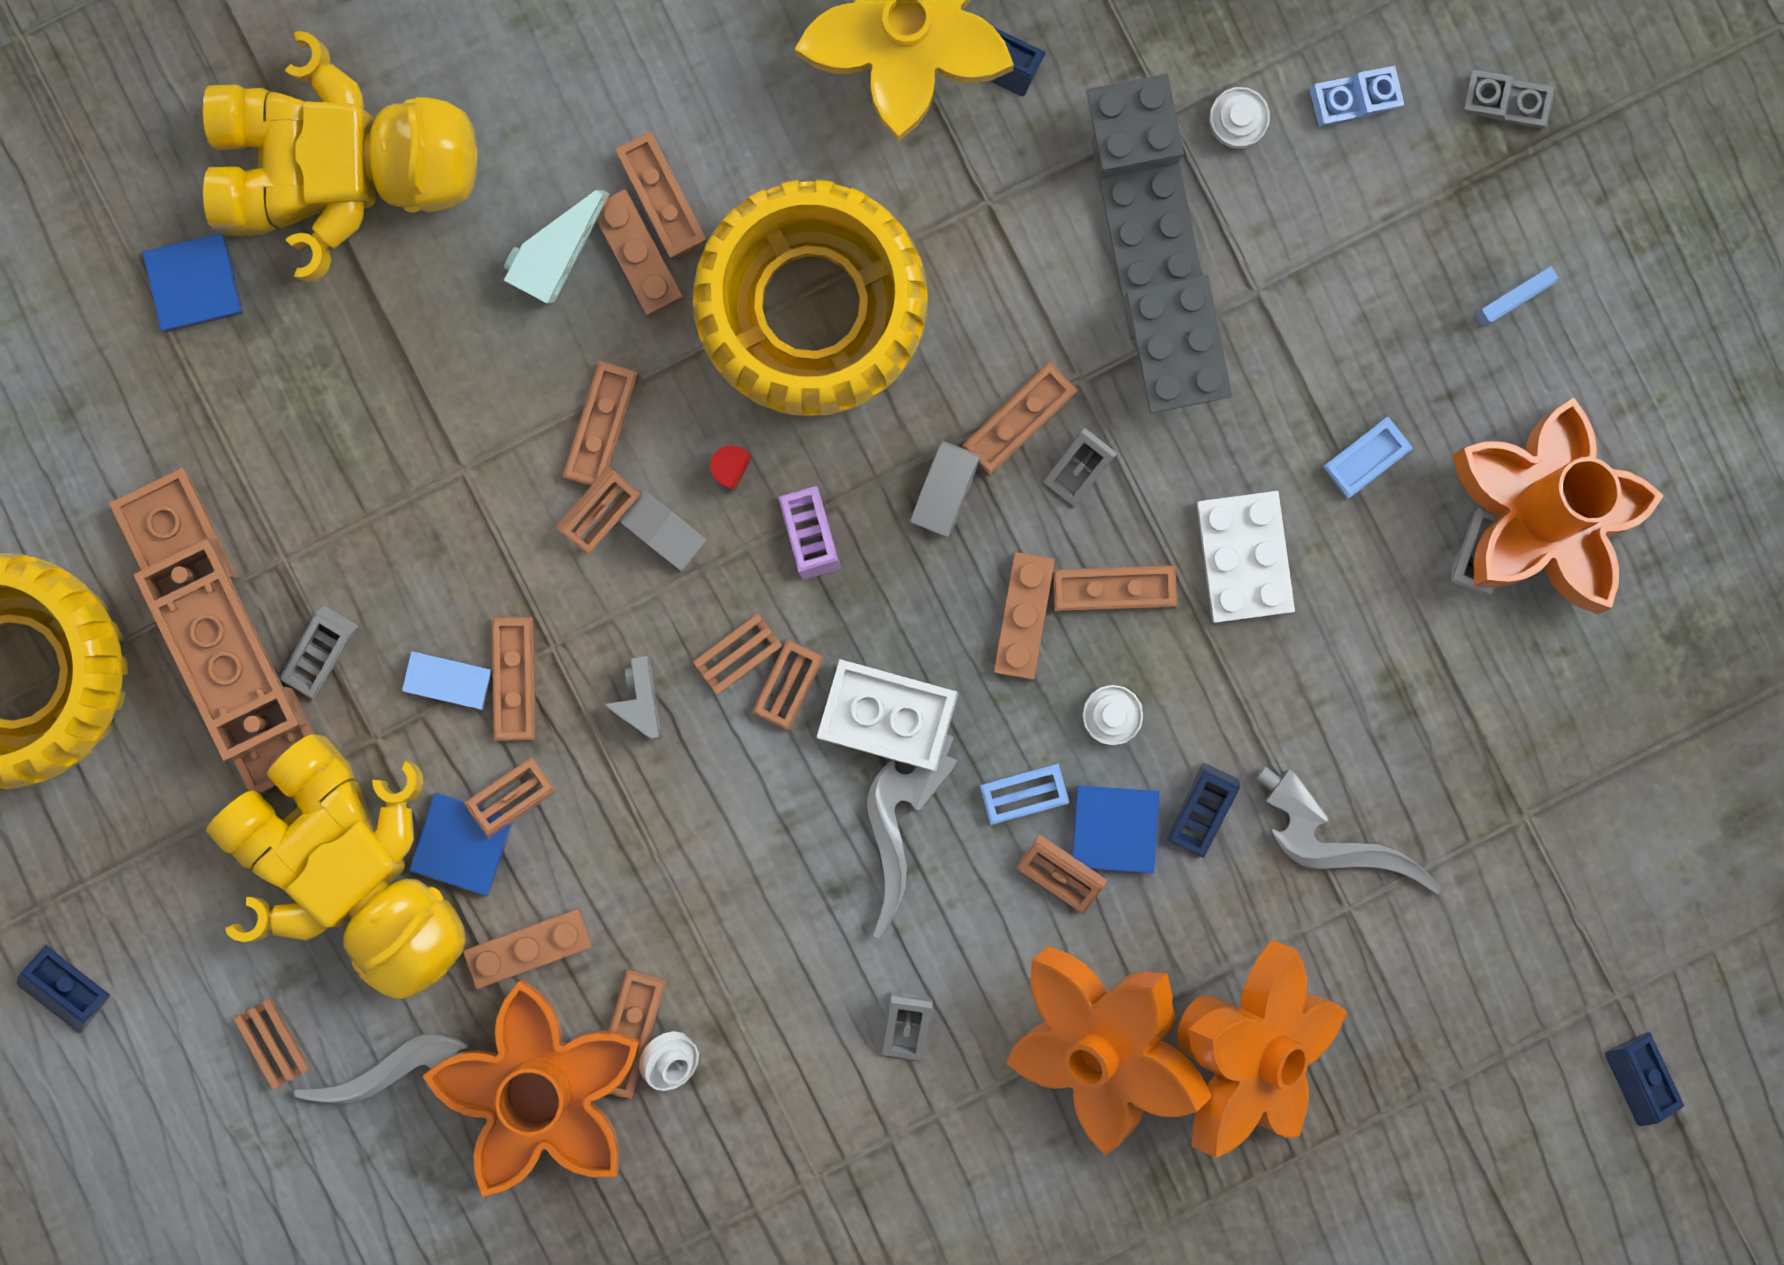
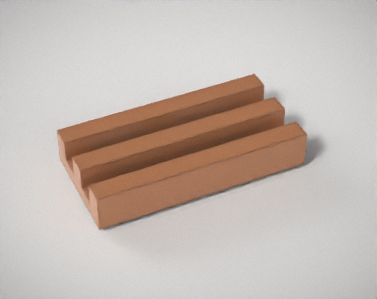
[555,466,641,555]
[693,614,782,695]
[752,639,824,730]
[464,757,556,839]
[1016,834,1107,914]
[233,997,311,1090]

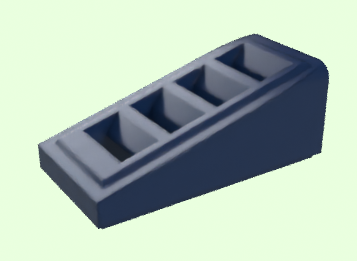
[1167,763,1240,858]

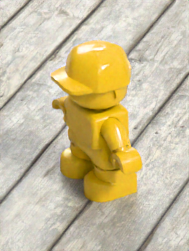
[203,31,477,282]
[205,734,466,1000]

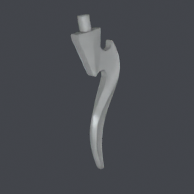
[867,734,957,939]
[1255,767,1442,895]
[294,1034,469,1104]

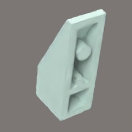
[504,190,610,304]

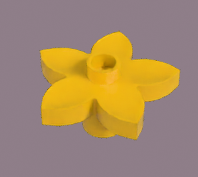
[795,0,1014,142]

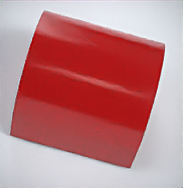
[710,445,752,491]

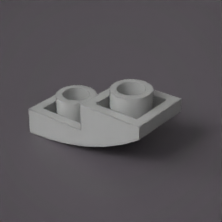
[1464,70,1555,130]
[910,441,981,537]

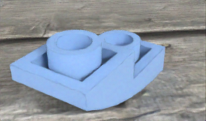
[1309,66,1404,127]

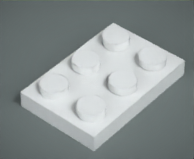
[1196,491,1295,623]
[817,659,958,772]

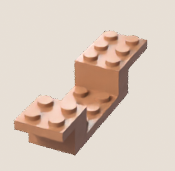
[109,467,315,794]

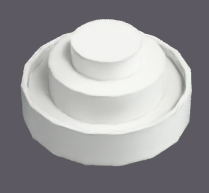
[1209,87,1270,149]
[1082,685,1143,745]
[639,1031,699,1091]

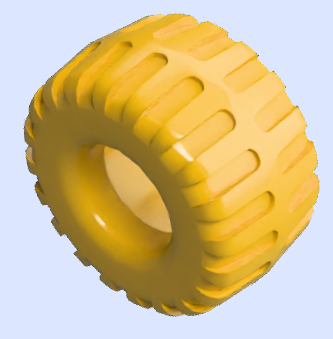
[693,179,928,416]
[0,553,128,789]

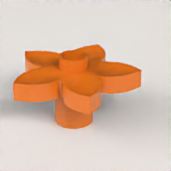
[1452,397,1664,614]
[1177,940,1348,1158]
[1006,946,1212,1156]
[422,979,641,1198]

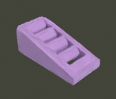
[778,486,841,579]

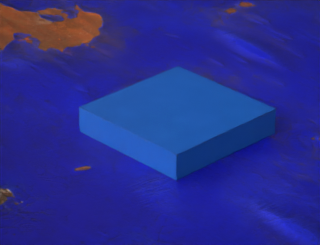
[143,233,244,333]
[1072,785,1160,873]
[409,793,513,896]

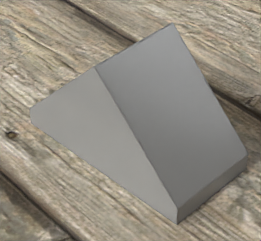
[1043,428,1117,507]
[618,489,707,571]
[882,991,933,1061]

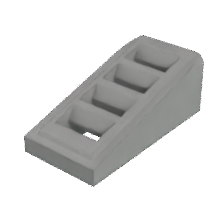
[279,606,358,700]

